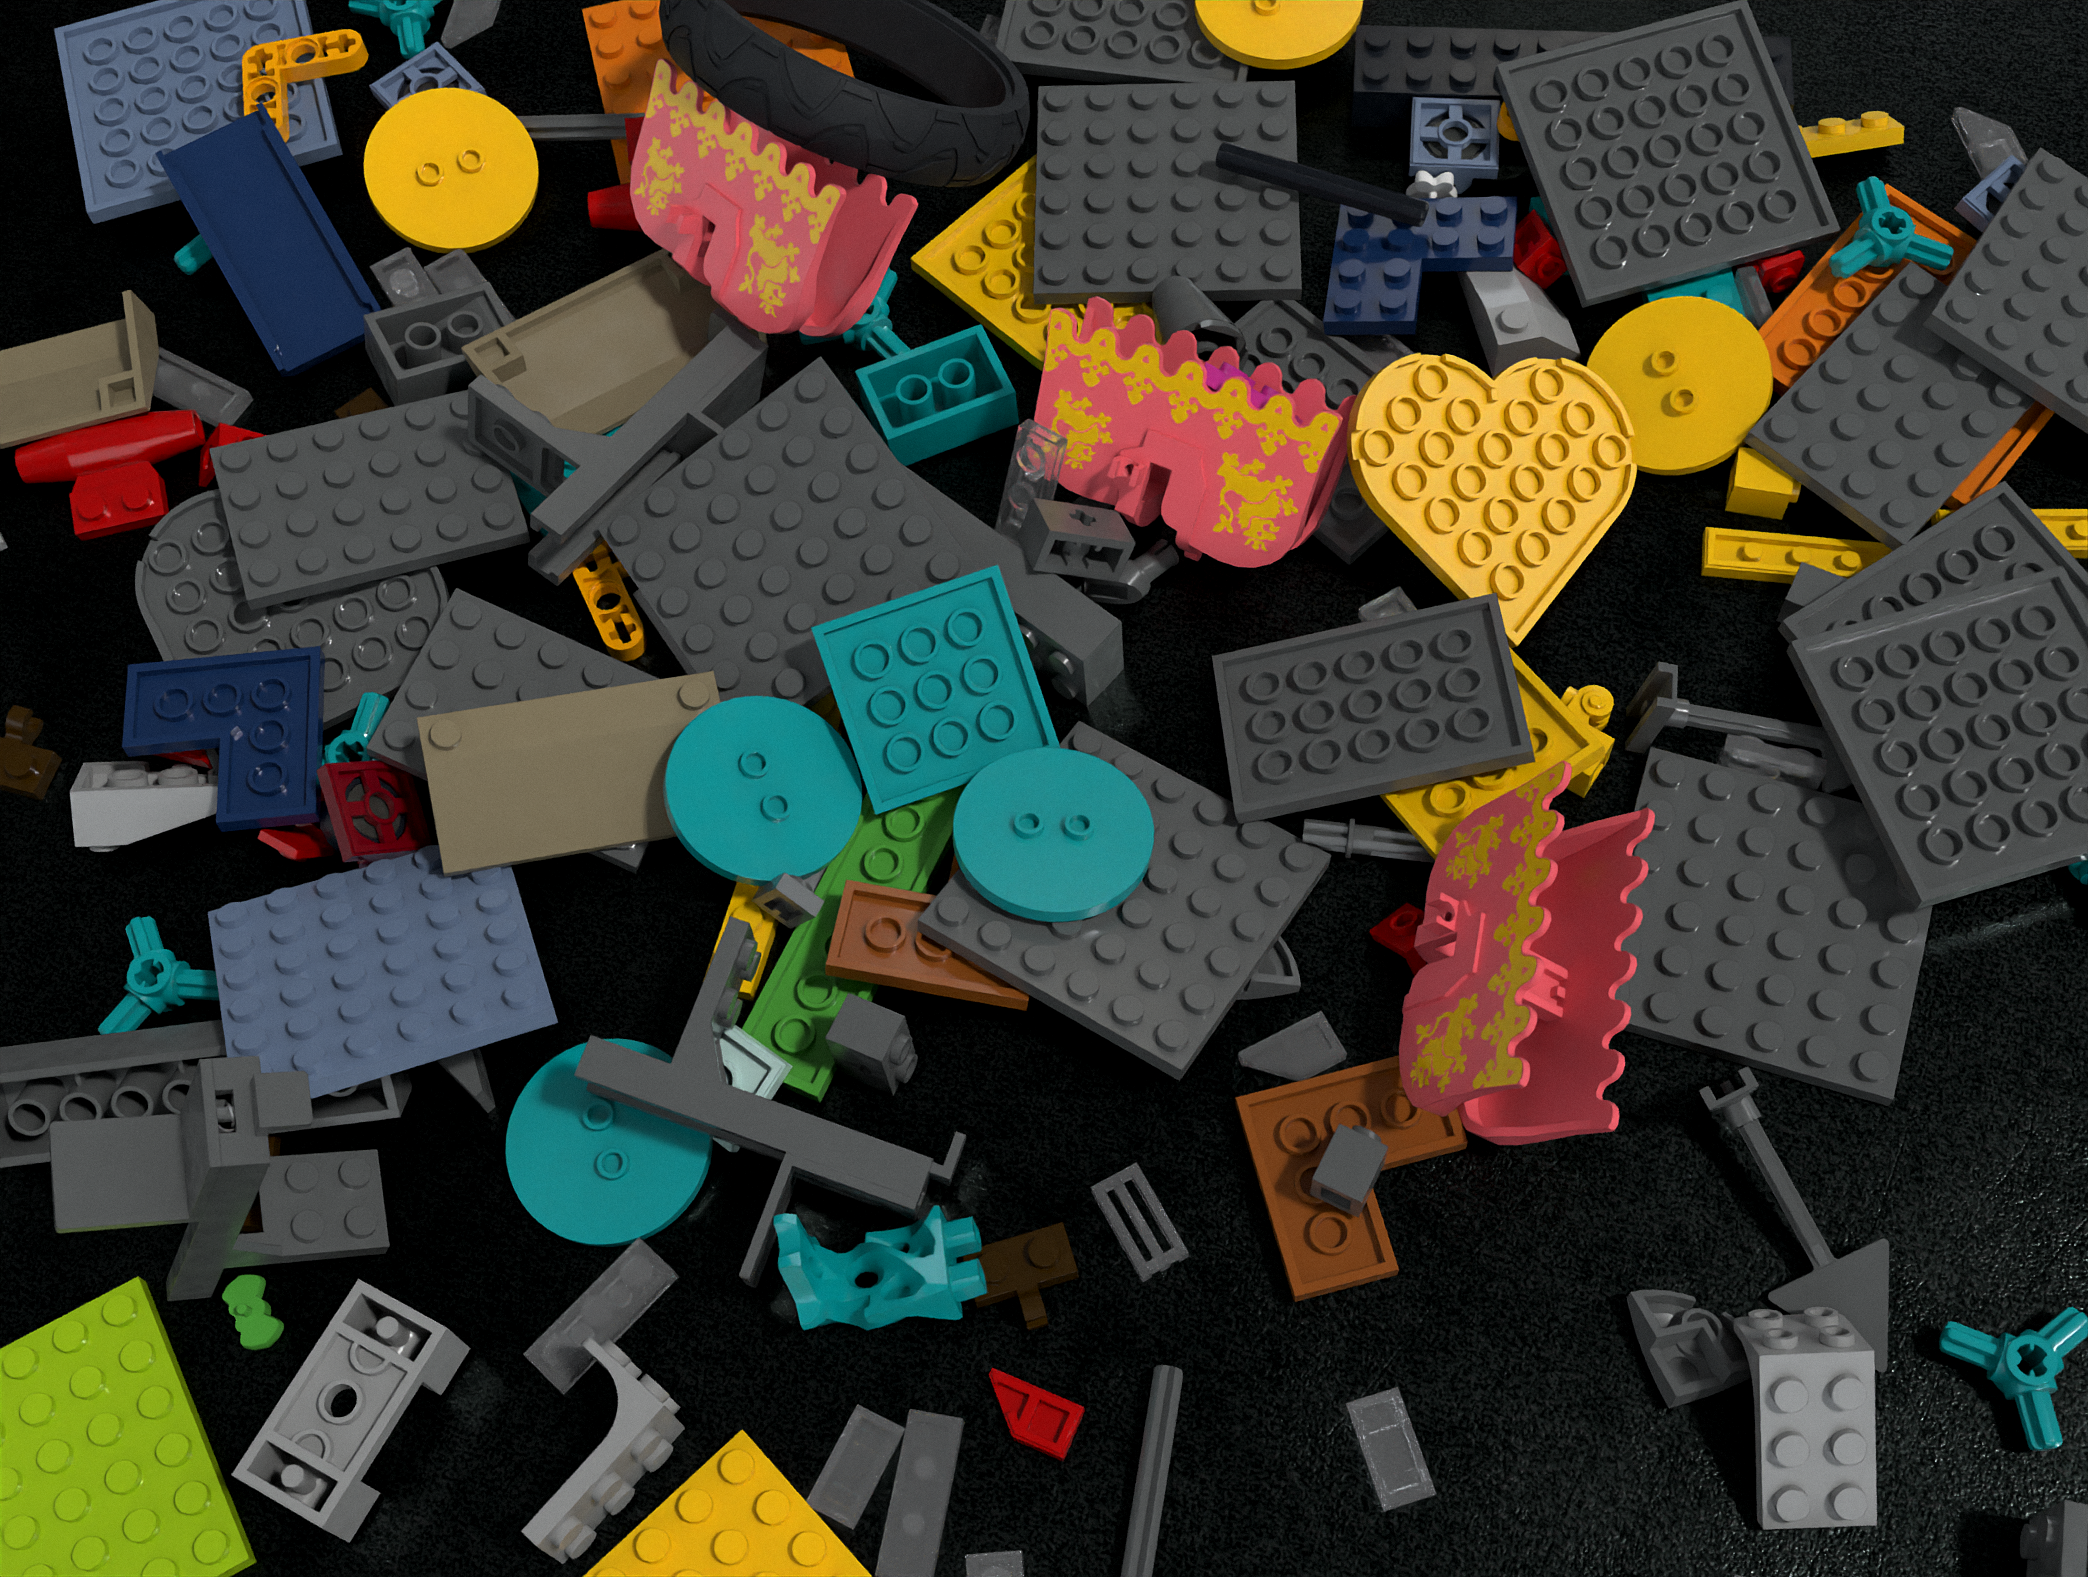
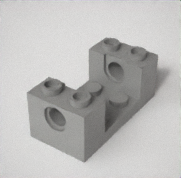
[232,1279,470,1543]

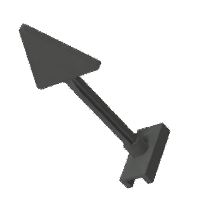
[1625,662,1853,794]
[1699,1066,1889,1372]

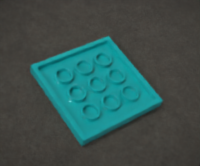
[811,564,1061,814]

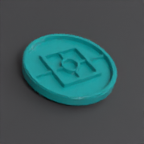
[663,696,862,886]
[953,748,1154,922]
[505,1038,713,1247]

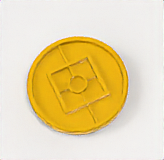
[1194,0,1363,69]
[364,88,539,254]
[1586,296,1773,475]

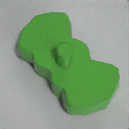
[222,1274,284,1351]

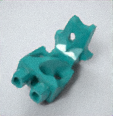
[774,1205,987,1330]

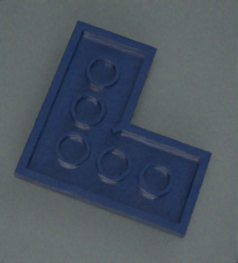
[1323,196,1518,335]
[122,646,325,832]

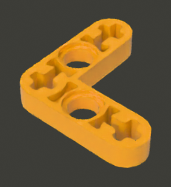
[242,29,368,143]
[572,540,648,661]

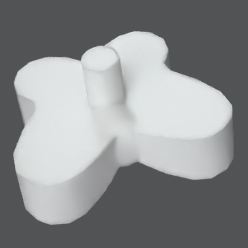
[1406,170,1457,198]

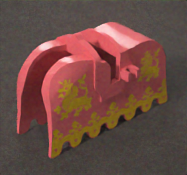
[630,59,918,338]
[1033,296,1358,568]
[1399,760,1655,1145]

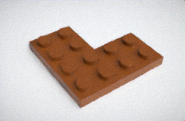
[825,853,1030,1011]
[1235,1055,1468,1302]

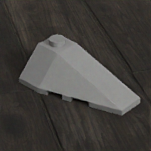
[1456,261,1581,377]
[70,761,218,852]

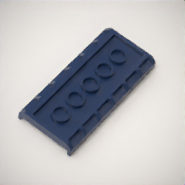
[155,102,381,377]

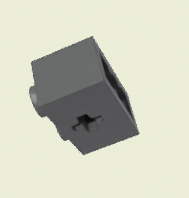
[1017,498,1136,582]
[825,993,918,1096]

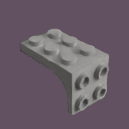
[1734,1307,1877,1530]
[521,1336,685,1564]

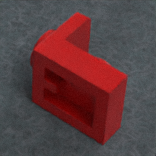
[1514,209,1568,290]
[1736,250,1805,298]

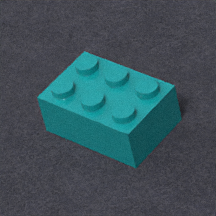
[855,324,1019,466]

